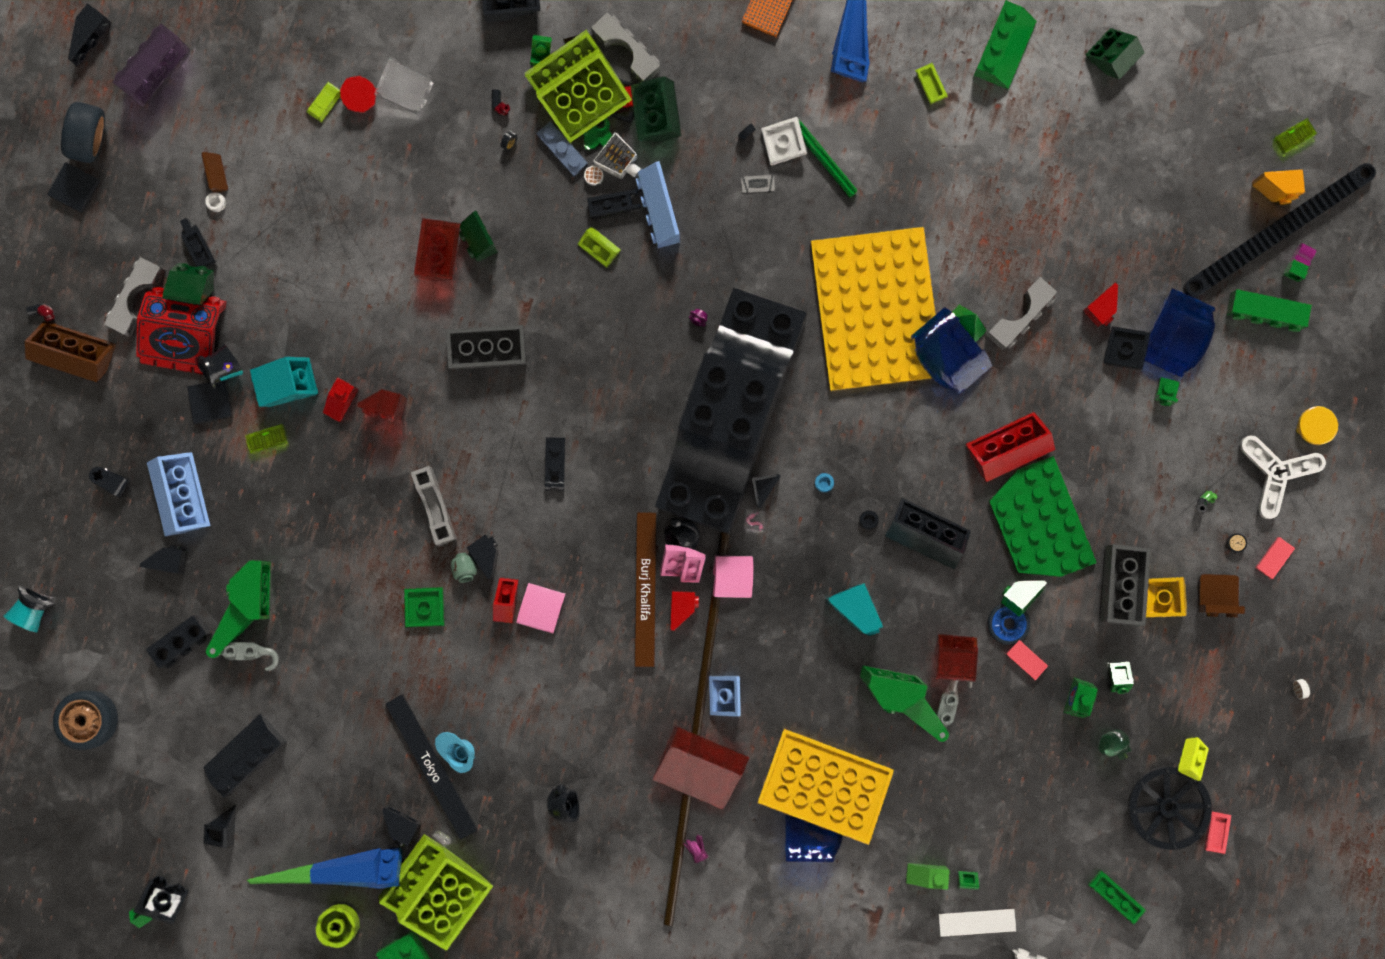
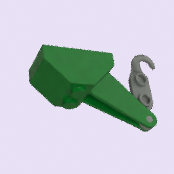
[206,561,279,671]
[860,665,972,742]

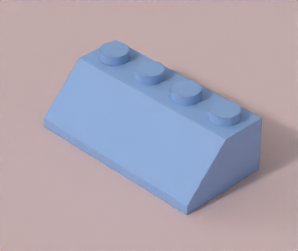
[636,161,680,248]
[147,452,210,537]

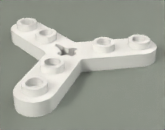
[1240,435,1326,519]

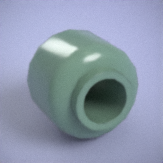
[450,553,477,583]

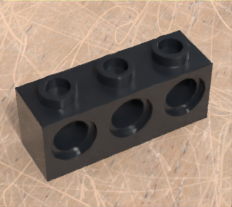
[145,615,212,669]

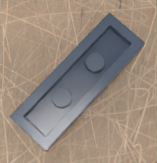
[536,121,588,177]

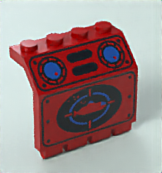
[136,287,226,374]

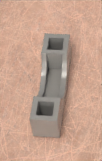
[591,13,660,86]
[104,257,166,338]
[986,277,1057,350]
[411,466,457,546]

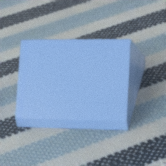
[709,676,741,716]

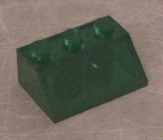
[631,76,681,141]

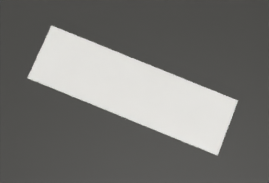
[939,909,1016,937]

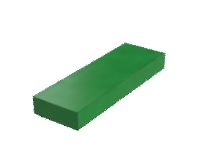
[1088,870,1146,925]

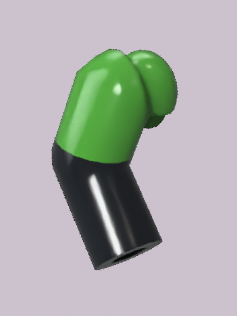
[1197,491,1217,512]

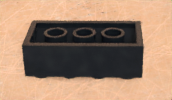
[885,498,971,570]
[203,714,287,798]

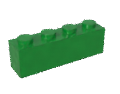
[1226,289,1312,332]

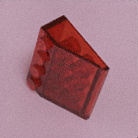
[652,725,750,809]

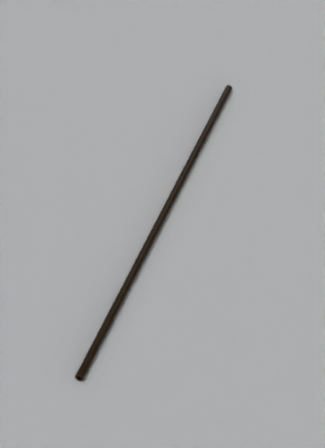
[663,532,730,926]

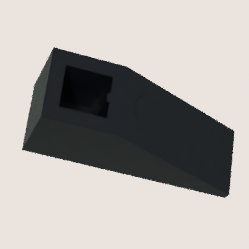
[68,3,111,66]

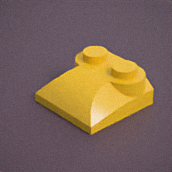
[1146,577,1187,617]

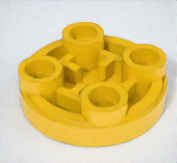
[1296,406,1338,445]

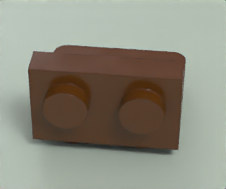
[1199,574,1245,618]

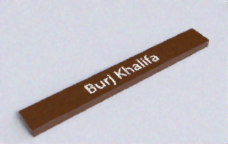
[635,512,656,667]

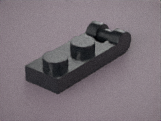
[545,437,566,491]

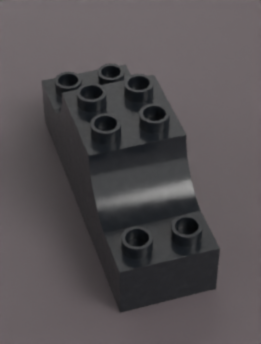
[655,287,807,535]

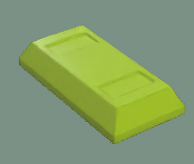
[915,63,948,104]
[306,82,340,123]

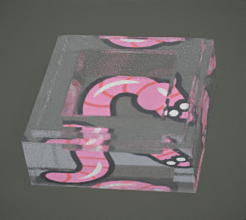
[744,509,766,531]

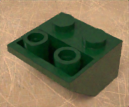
[1085,28,1145,80]

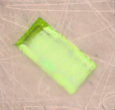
[1273,118,1317,154]
[245,424,288,454]

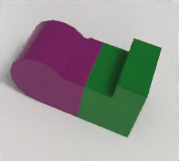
[1283,243,1316,282]

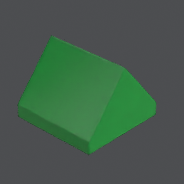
[957,871,980,890]
[129,909,153,928]

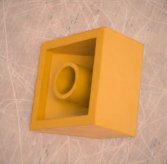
[1252,169,1305,205]

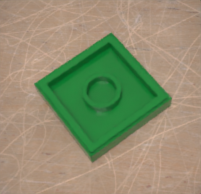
[404,587,445,627]

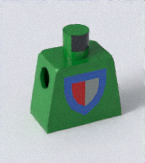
[1063,678,1098,718]

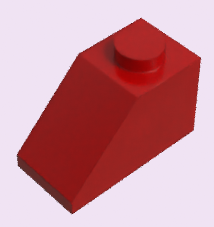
[1083,282,1118,327]
[323,377,359,422]
[493,578,519,623]
[671,591,699,630]

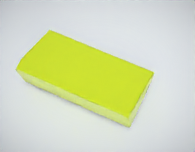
[1178,737,1209,781]

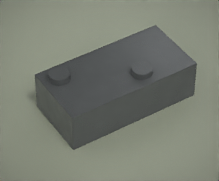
[446,325,526,370]
[1100,544,1151,627]

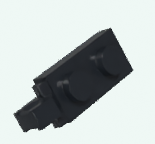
[180,218,217,268]

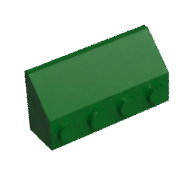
[973,0,1037,90]

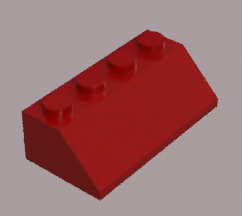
[966,412,1056,482]

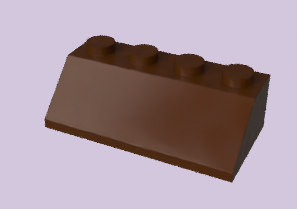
[24,321,116,382]

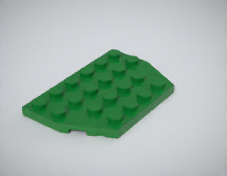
[988,456,1097,577]

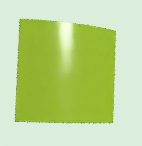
[525,29,632,143]
[378,834,493,951]

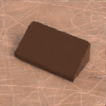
[201,152,228,193]

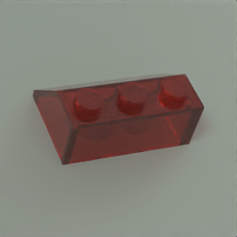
[414,218,461,281]

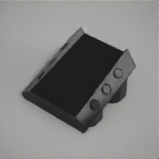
[133,876,189,925]

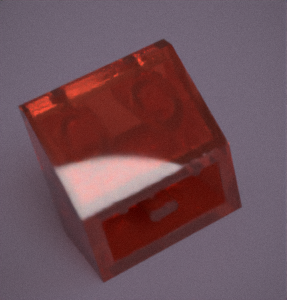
[357,389,407,422]
[935,634,978,682]

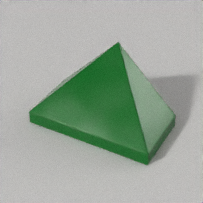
[946,305,987,345]

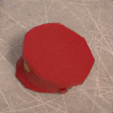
[340,76,376,113]

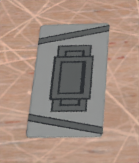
[741,175,775,193]

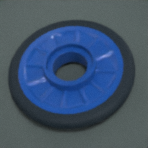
[988,604,1030,645]

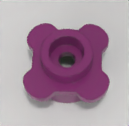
[689,309,708,327]

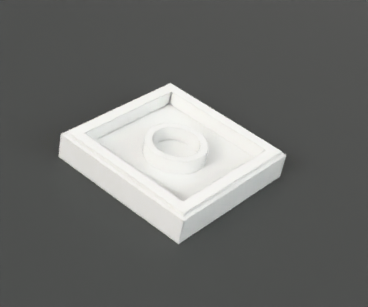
[761,117,807,165]

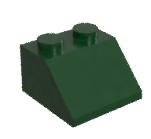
[458,210,498,262]
[162,263,214,305]

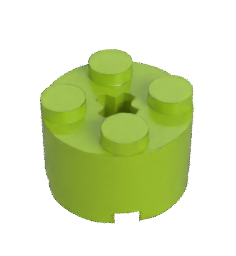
[316,904,360,948]

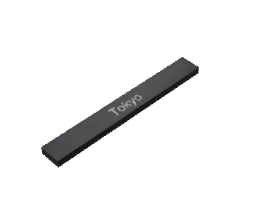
[385,694,478,840]

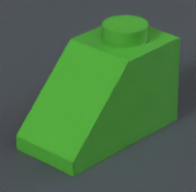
[906,863,949,890]

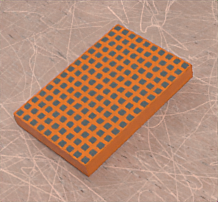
[742,0,793,37]

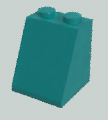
[250,357,318,407]
[826,583,883,636]

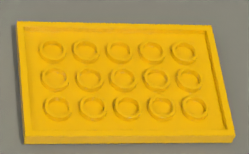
[758,729,894,845]

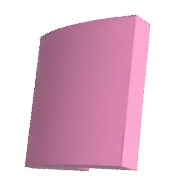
[660,545,705,583]
[713,555,753,598]
[516,583,565,634]

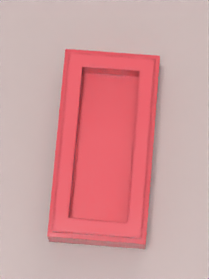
[1255,537,1295,579]
[1006,640,1048,680]
[1204,811,1231,854]

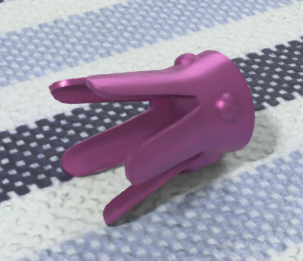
[684,835,709,865]

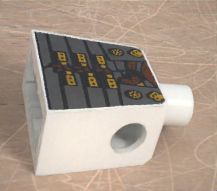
[594,133,642,179]

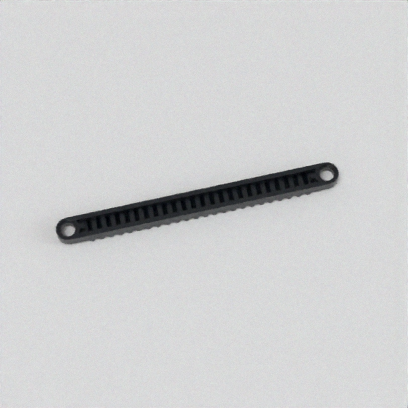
[1184,163,1376,297]

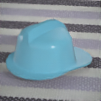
[435,732,475,773]

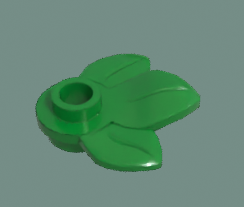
[582,118,612,150]

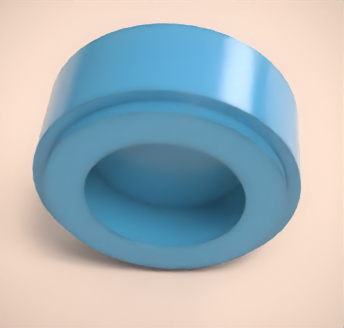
[815,473,834,493]

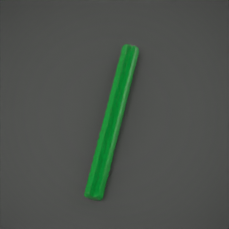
[799,120,857,197]

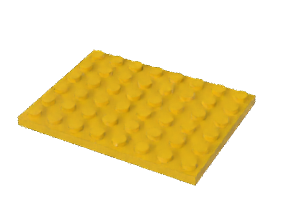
[810,227,944,391]

